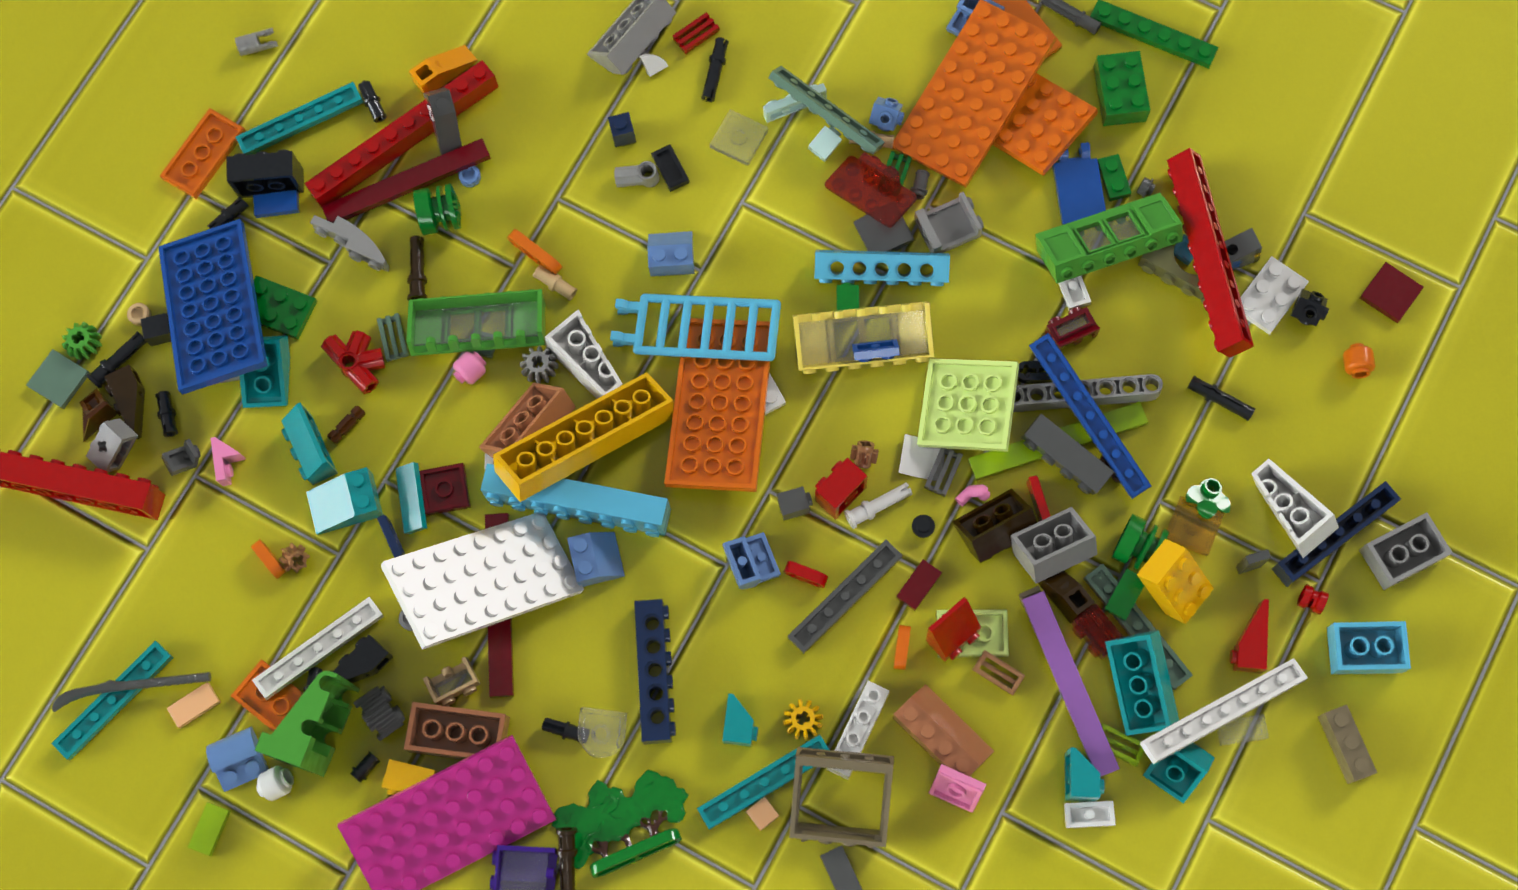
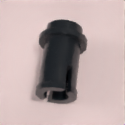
[350,751,380,783]

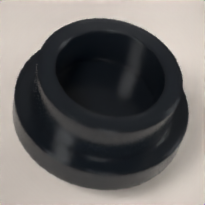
[912,515,935,538]

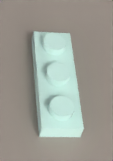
[763,83,827,123]

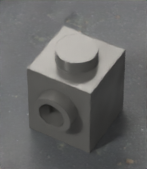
[777,486,813,521]

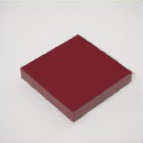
[1360,262,1424,323]
[419,463,471,516]

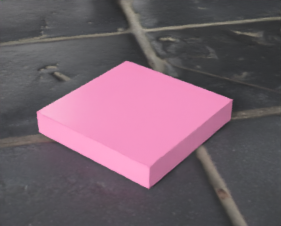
[929,764,986,813]

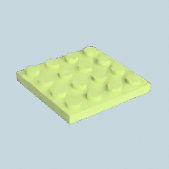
[917,358,1019,452]

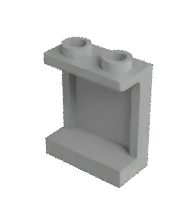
[914,192,984,253]

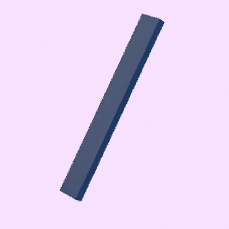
[1029,333,1151,499]

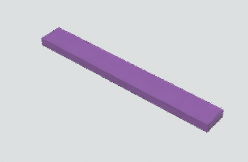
[1021,591,1120,777]

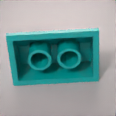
[281,402,338,485]

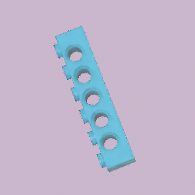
[814,250,950,286]

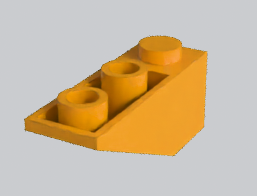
[409,45,478,93]

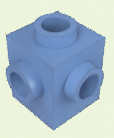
[869,97,905,131]

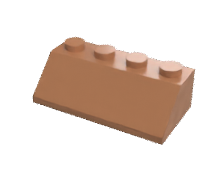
[479,382,576,458]
[893,684,994,777]

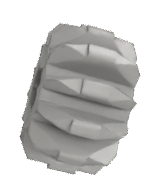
[520,346,559,383]

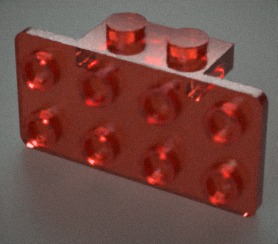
[825,152,917,228]

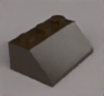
[952,488,1038,563]

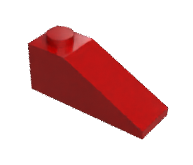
[1230,599,1269,673]

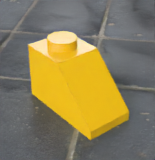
[381,759,438,796]

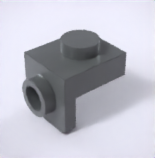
[161,439,200,476]

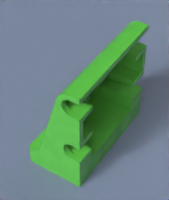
[254,671,360,777]

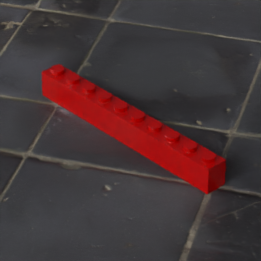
[304,60,499,208]
[1167,148,1254,358]

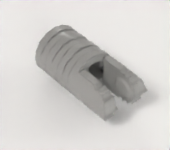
[235,28,278,56]

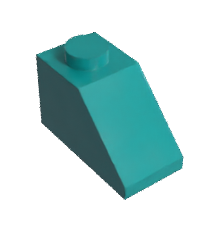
[722,693,758,747]

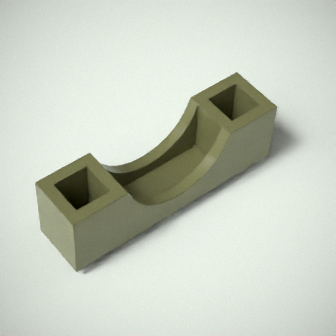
[1138,245,1205,303]

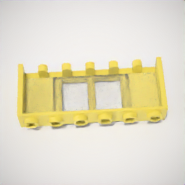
[793,301,934,374]

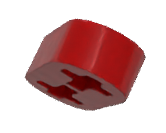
[783,561,828,588]

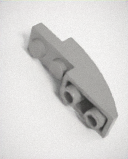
[310,215,390,272]

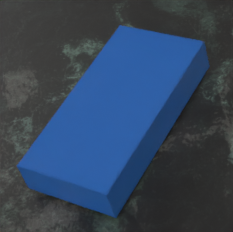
[253,190,300,218]

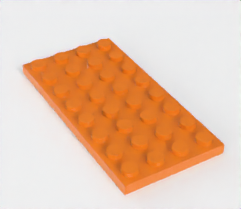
[892,0,1057,188]
[664,318,771,492]

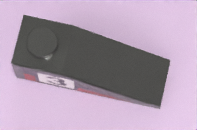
[423,88,462,155]

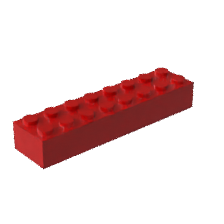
[0,449,165,520]

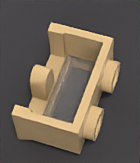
[423,657,480,706]

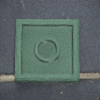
[26,349,90,409]

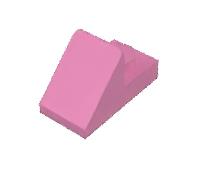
[210,437,246,486]

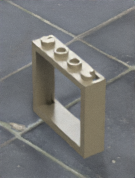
[789,747,894,848]

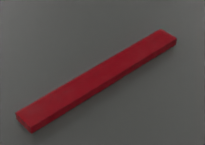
[322,138,491,223]
[485,513,514,698]

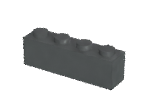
[1021,414,1114,495]

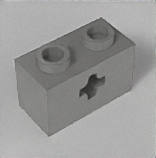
[86,418,138,472]

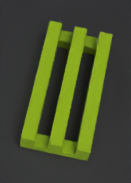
[1101,723,1144,766]

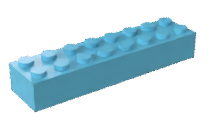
[480,464,671,538]

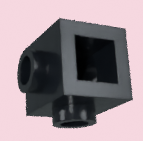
[1291,289,1329,326]

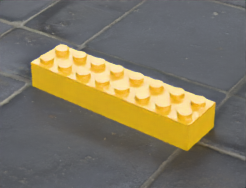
[493,372,674,502]

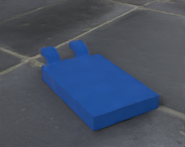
[1053,142,1106,225]

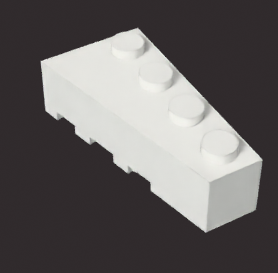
[545,310,623,399]
[1251,459,1339,558]

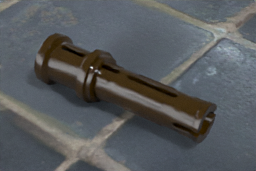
[407,236,427,301]
[556,827,578,890]

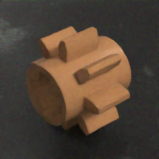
[850,440,879,468]
[278,543,310,573]

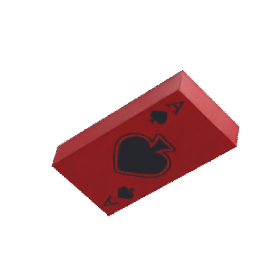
[1027,475,1051,522]

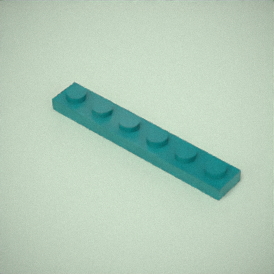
[236,82,364,155]
[51,641,174,760]
[697,735,829,830]

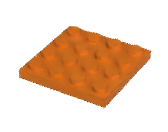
[993,73,1098,176]

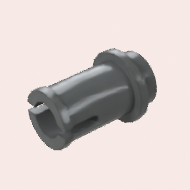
[910,170,930,199]

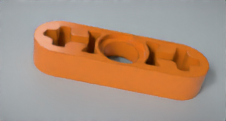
[507,229,562,275]

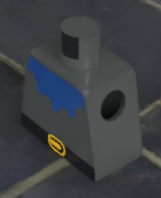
[1225,228,1262,270]

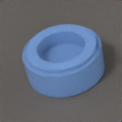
[458,166,481,187]

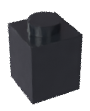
[140,313,171,346]

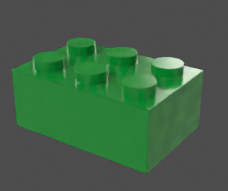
[1093,51,1150,126]

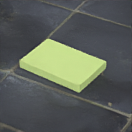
[936,610,1009,657]

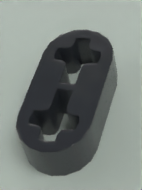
[1017,361,1052,384]

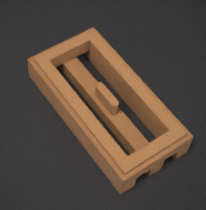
[972,650,1025,695]

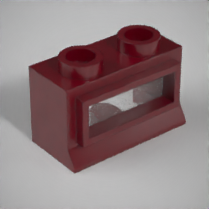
[1045,307,1100,352]

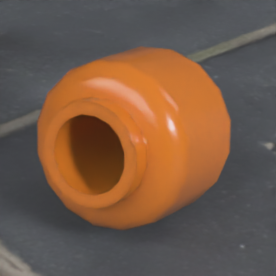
[1343,343,1376,379]

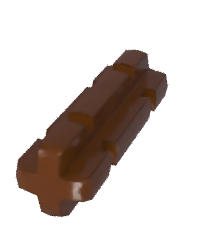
[327,406,366,444]

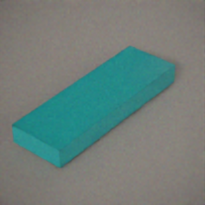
[395,462,427,534]

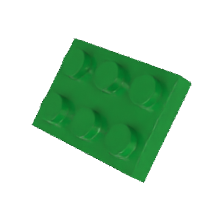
[254,275,317,340]

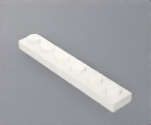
[252,597,384,700]

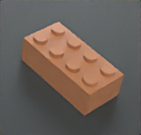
[404,702,510,760]

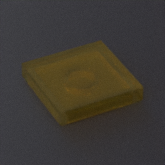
[1167,496,1225,556]

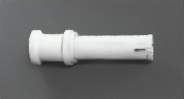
[844,482,913,529]

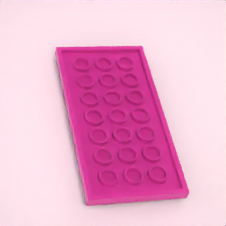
[337,735,556,890]

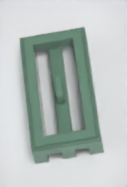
[377,313,409,362]

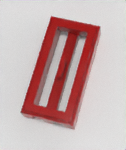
[672,12,720,54]

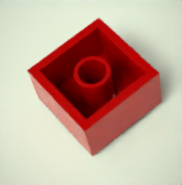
[815,457,868,520]

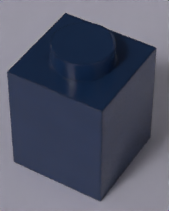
[608,112,636,148]

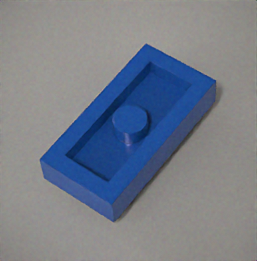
[852,339,900,362]

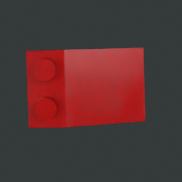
[926,597,981,662]

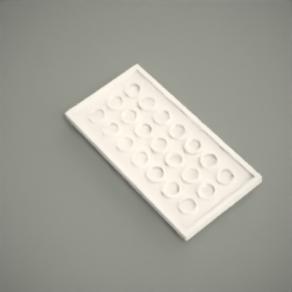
[381,513,584,650]

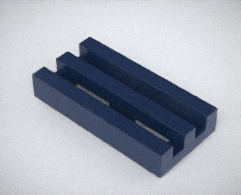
[377,515,405,558]

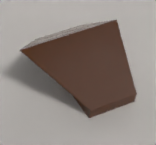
[79,388,117,442]

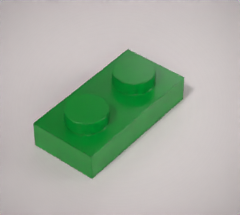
[1097,154,1132,202]

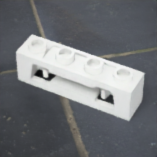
[827,681,889,780]

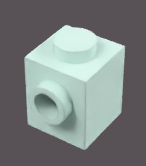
[808,126,842,162]

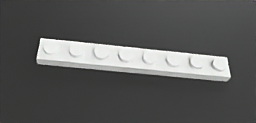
[1140,658,1308,765]

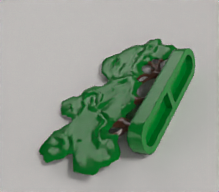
[552,770,689,878]

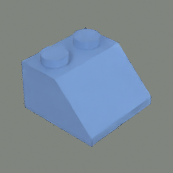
[647,231,695,277]
[567,532,625,587]

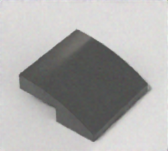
[853,202,915,252]

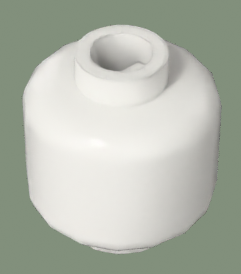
[256,766,294,801]

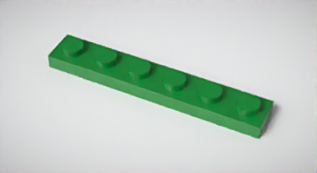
[1090,0,1219,69]

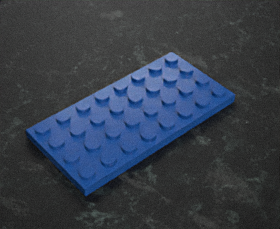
[158,219,268,395]

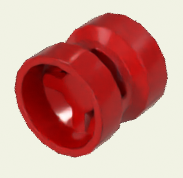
[1297,584,1329,615]

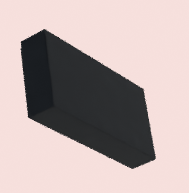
[651,144,690,192]

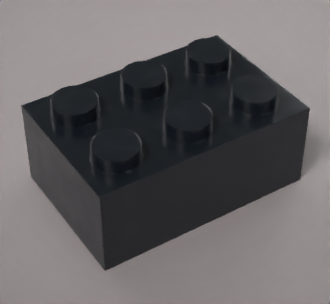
[226,150,304,198]

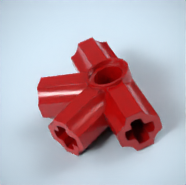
[321,330,385,394]

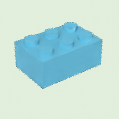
[1327,621,1411,675]

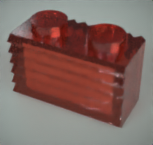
[1071,603,1124,660]

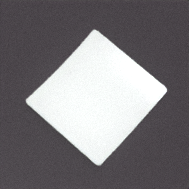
[899,434,945,481]

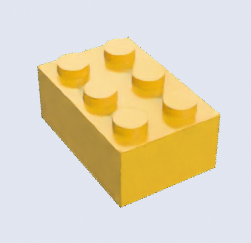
[1137,539,1214,624]

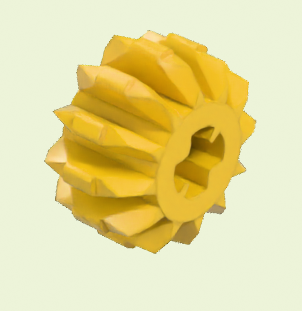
[783,699,823,740]

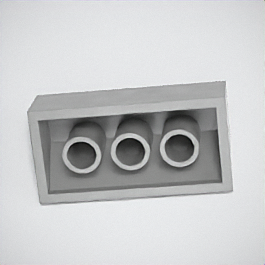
[587,0,676,75]

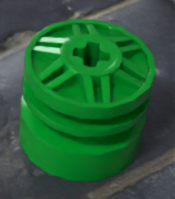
[413,183,462,236]
[1111,514,1169,570]

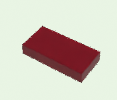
[896,559,942,611]

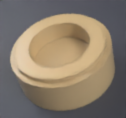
[127,303,151,326]

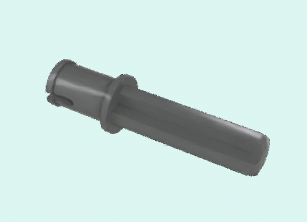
[1041,0,1101,35]

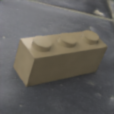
[1318,705,1377,784]

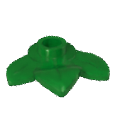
[1186,478,1231,519]

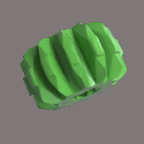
[62,322,102,360]

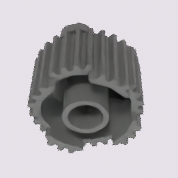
[353,686,405,741]

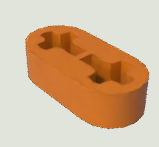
[251,539,287,579]
[893,625,911,670]

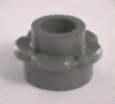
[1137,177,1156,198]

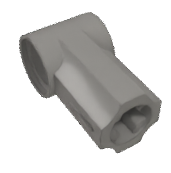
[614,161,660,187]

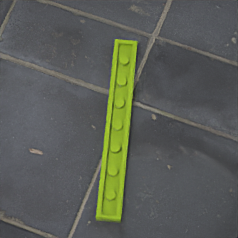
[968,402,1148,481]

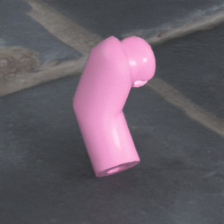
[955,484,990,507]

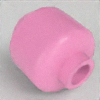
[453,351,486,384]

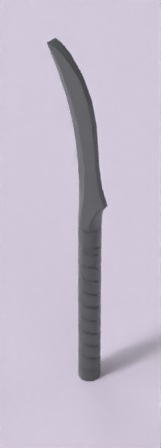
[52,672,211,712]

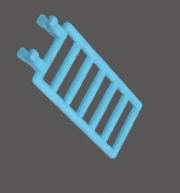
[610,294,781,361]

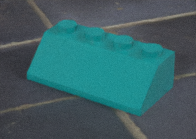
[1105,630,1179,736]

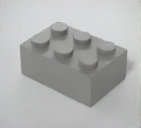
[1010,507,1098,583]
[1359,512,1453,590]

